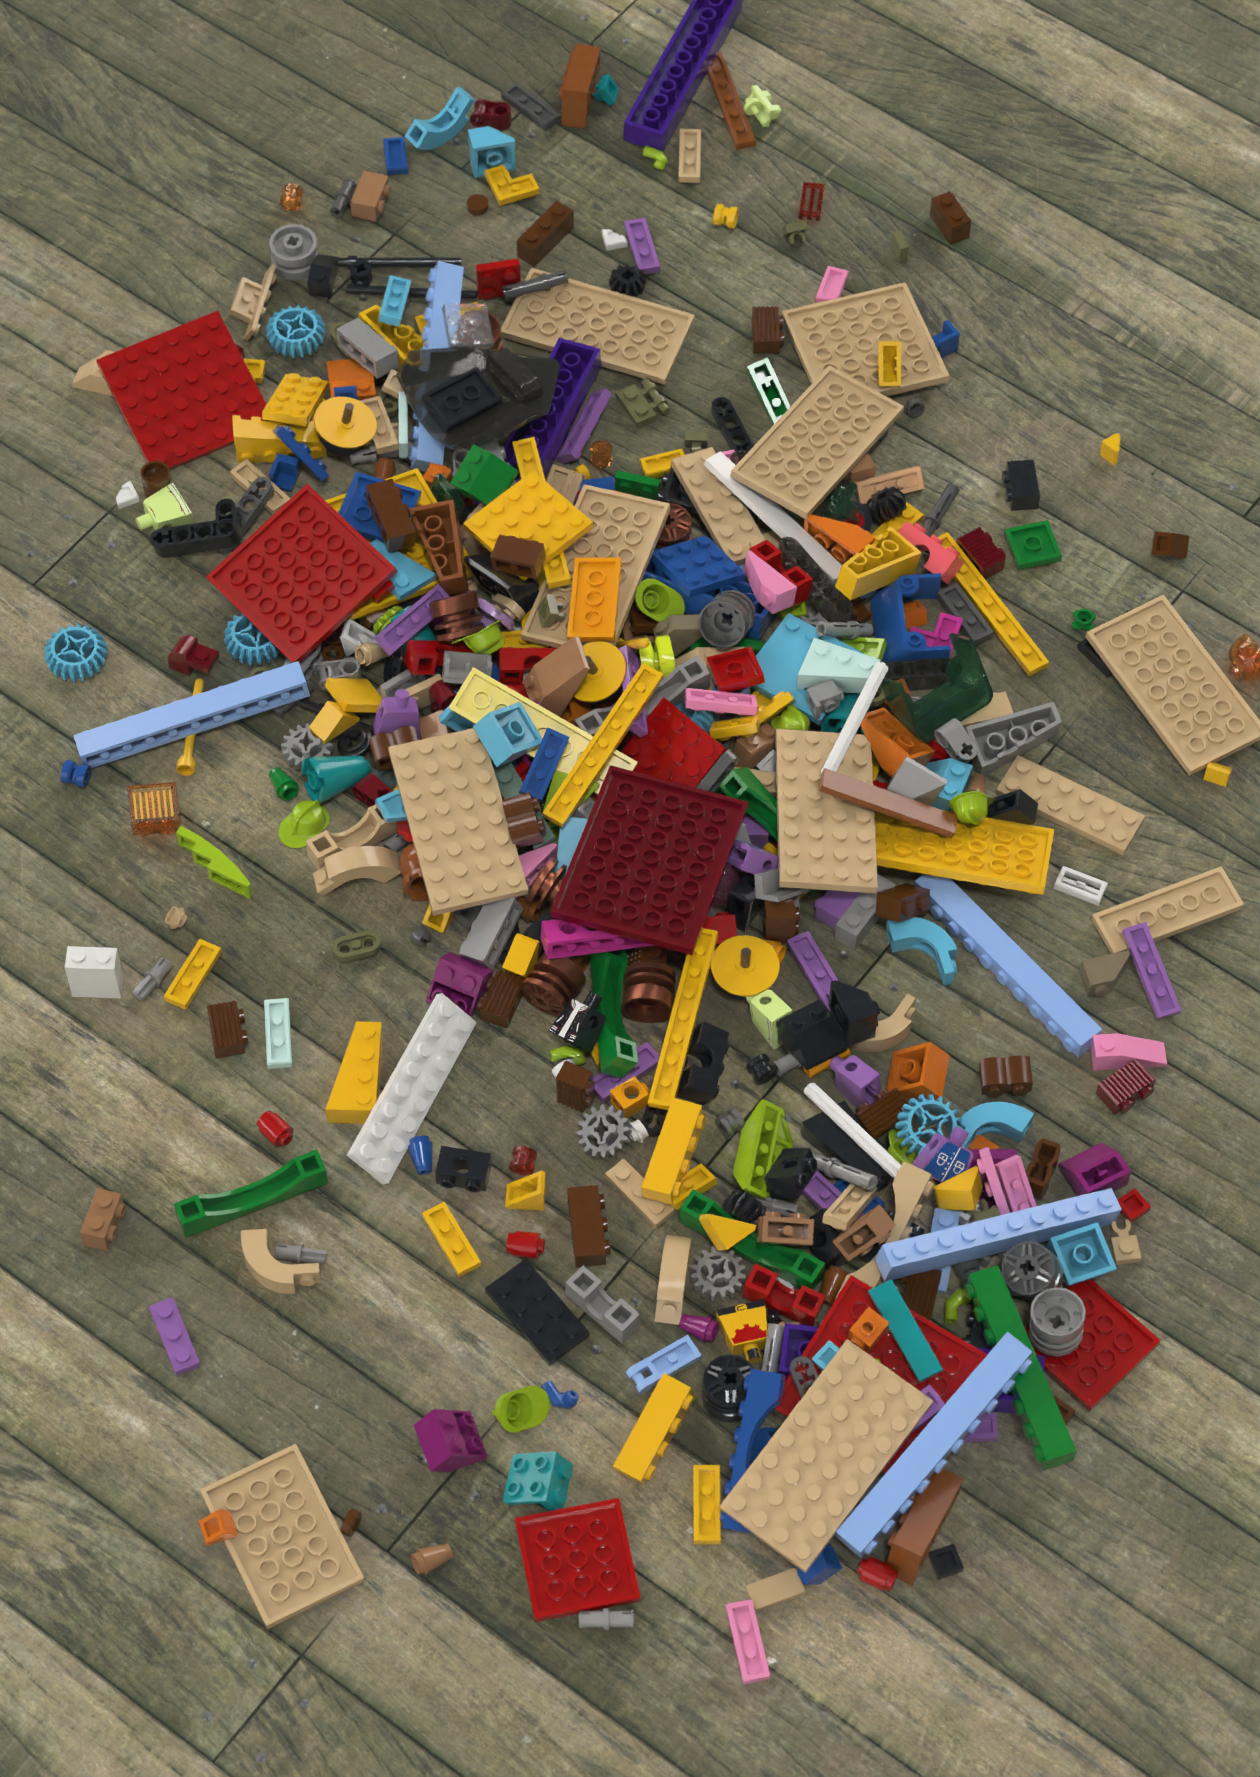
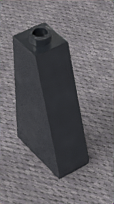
[801,1100,891,1191]

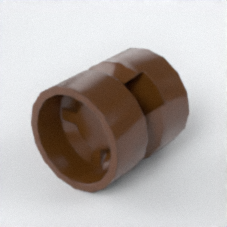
[141,461,172,498]

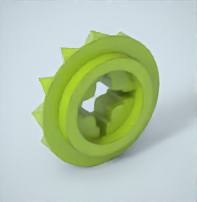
[373,606,403,635]

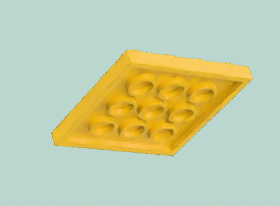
[463,471,594,581]

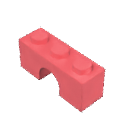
[898,521,965,585]

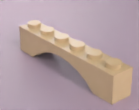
[835,1161,935,1299]

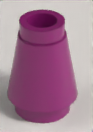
[679,1314,719,1342]

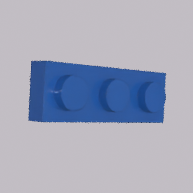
[273,425,329,481]
[519,728,569,803]

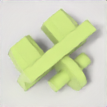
[744,85,781,127]

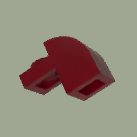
[168,635,219,676]

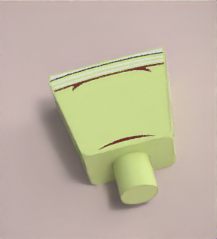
[136,483,194,531]
[746,990,792,1050]

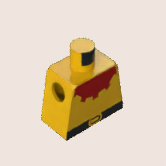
[716,1299,768,1364]

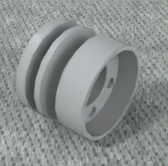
[1029,1287,1085,1357]

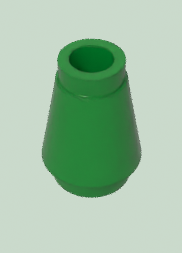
[269,767,299,801]

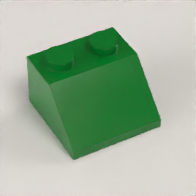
[450,444,519,506]

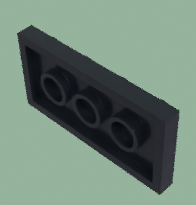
[485,1259,590,1366]

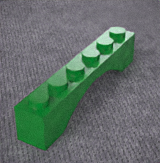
[719,767,817,892]
[590,949,638,1078]
[173,1149,328,1238]
[679,1189,825,1290]

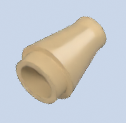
[355,643,389,666]

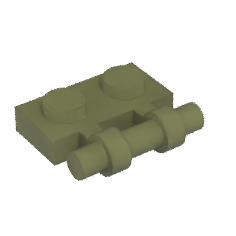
[616,378,670,428]

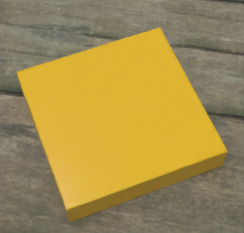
[324,678,382,713]

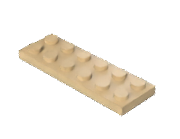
[671,447,765,565]
[996,755,1145,855]
[1091,866,1244,954]

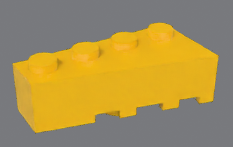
[358,305,425,373]
[232,415,327,464]
[835,526,922,600]
[325,1021,383,1124]
[641,1098,706,1205]
[613,1373,696,1485]

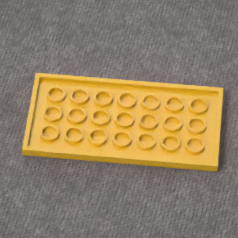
[874,809,1054,895]

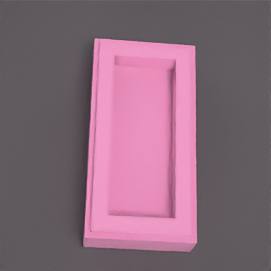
[815,266,849,303]

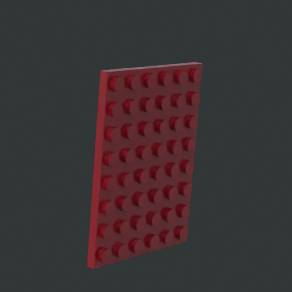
[550,765,749,956]

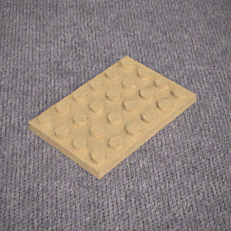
[200,1444,365,1629]

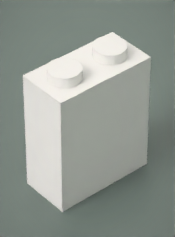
[65,946,124,998]

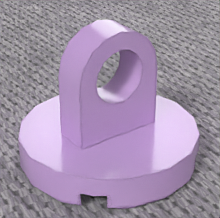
[473,598,515,631]

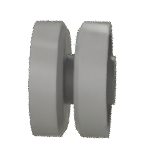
[269,224,318,281]

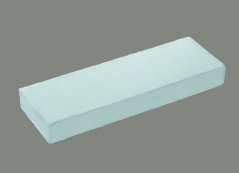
[398,392,408,458]
[264,998,292,1069]

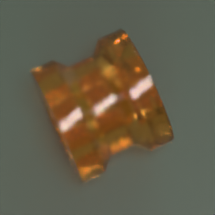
[280,183,304,211]
[590,440,613,468]

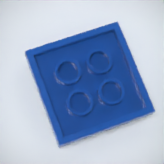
[339,472,421,544]
[650,535,746,598]

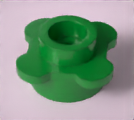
[1071,609,1096,631]

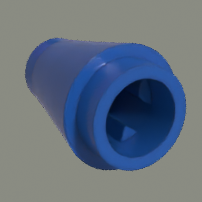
[408,1136,433,1175]

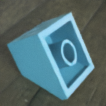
[468,126,516,178]
[473,702,542,767]
[925,758,973,811]
[1046,1222,1117,1286]

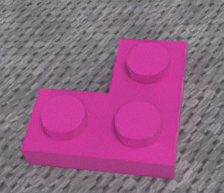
[910,612,963,661]

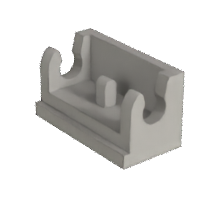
[442,651,492,684]

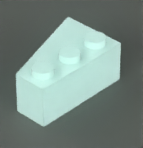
[797,638,881,693]

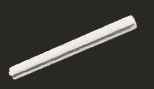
[820,662,888,773]
[804,1083,901,1179]

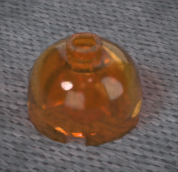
[1228,634,1260,680]

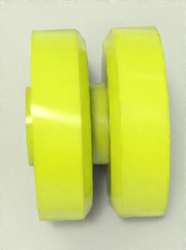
[635,635,675,679]

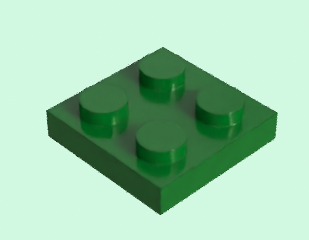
[1004,520,1062,570]

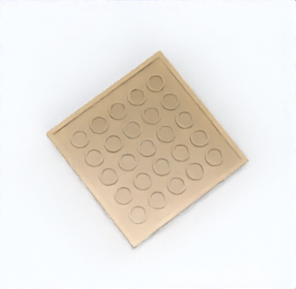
[781,282,950,396]

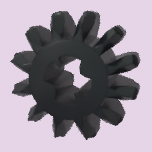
[609,263,646,298]
[867,486,907,523]
[722,1190,766,1230]

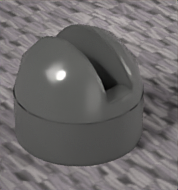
[906,397,925,417]
[410,925,431,946]

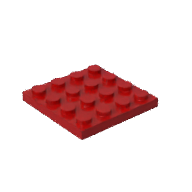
[621,697,727,788]
[1025,1279,1161,1411]
[515,1498,641,1622]

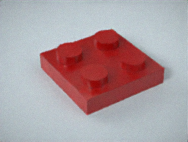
[476,258,521,300]
[706,646,765,692]

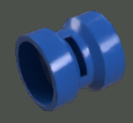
[60,760,92,788]

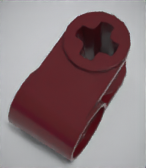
[470,99,512,131]
[429,680,456,713]
[352,772,393,807]

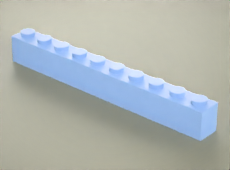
[408,261,464,472]
[73,661,310,768]
[915,874,1102,1057]
[875,1188,1122,1282]
[836,1332,1033,1558]

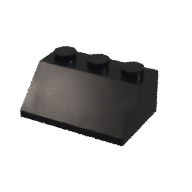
[463,553,540,616]

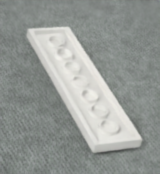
[347,993,477,1184]

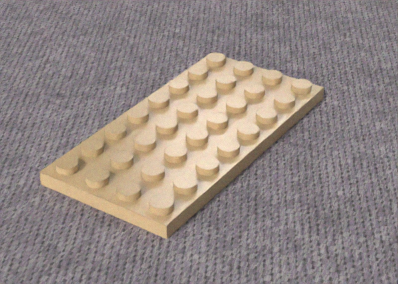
[501,268,695,385]
[730,366,904,519]
[521,484,671,648]
[1085,594,1260,776]
[388,728,528,916]
[775,729,878,893]
[719,1339,933,1573]

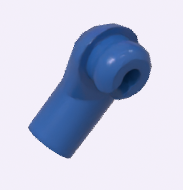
[541,1381,579,1409]

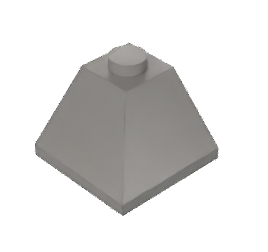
[885,756,948,806]

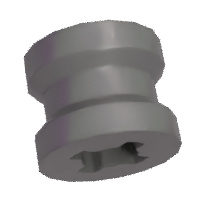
[715,1108,745,1140]

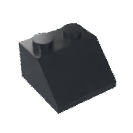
[828,980,880,1046]
[778,1000,847,1070]

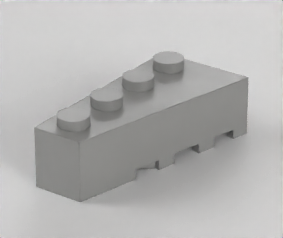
[965,702,1062,777]

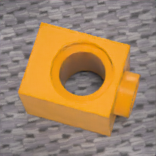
[610,1076,650,1118]

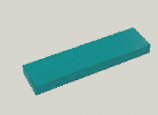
[868,1279,943,1384]

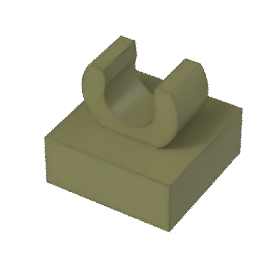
[782,220,808,245]
[685,431,708,453]
[538,594,566,628]
[967,1199,1000,1224]

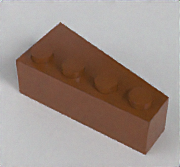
[559,44,601,128]
[409,499,469,595]
[886,1469,964,1586]

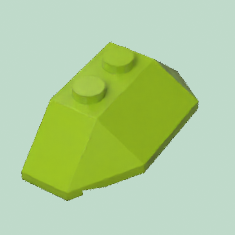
[733,1099,793,1199]

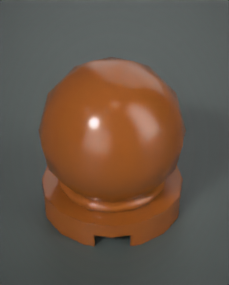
[399,842,429,902]

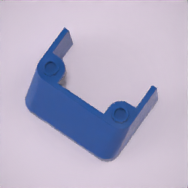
[871,573,951,673]

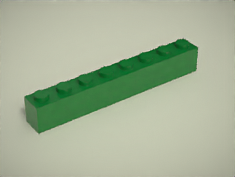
[965,1265,1076,1470]

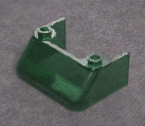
[881,633,993,742]

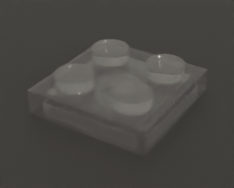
[442,304,494,348]

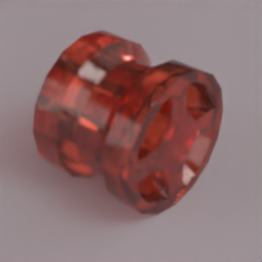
[509,1146,537,1176]

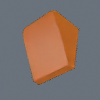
[903,600,928,629]
[199,1509,237,1546]

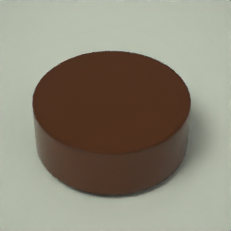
[467,194,488,215]
[340,1508,362,1537]

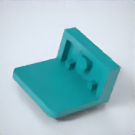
[503,1452,573,1511]

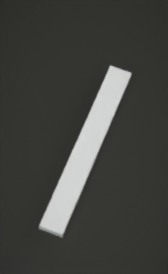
[704,451,842,585]

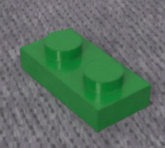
[615,470,661,500]

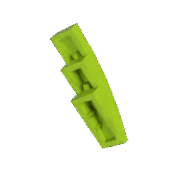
[176,826,252,899]

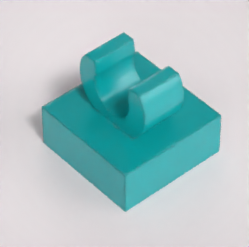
[593,74,619,106]

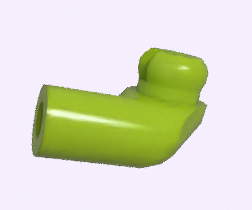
[643,146,668,170]
[549,1045,586,1065]
[945,1288,971,1324]

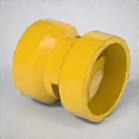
[713,204,739,229]

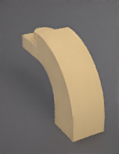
[313,846,401,896]
[845,994,917,1053]
[241,1229,321,1294]
[655,1235,692,1325]

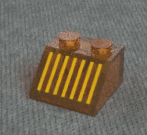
[127,782,181,836]

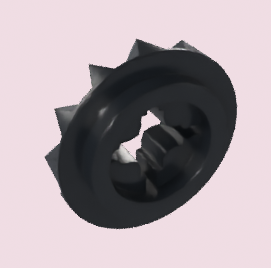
[337,724,373,756]

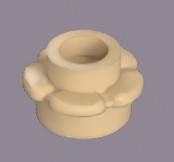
[165,906,187,929]

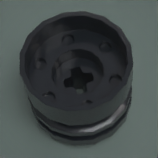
[702,1354,755,1423]

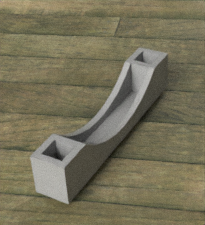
[575,655,710,737]

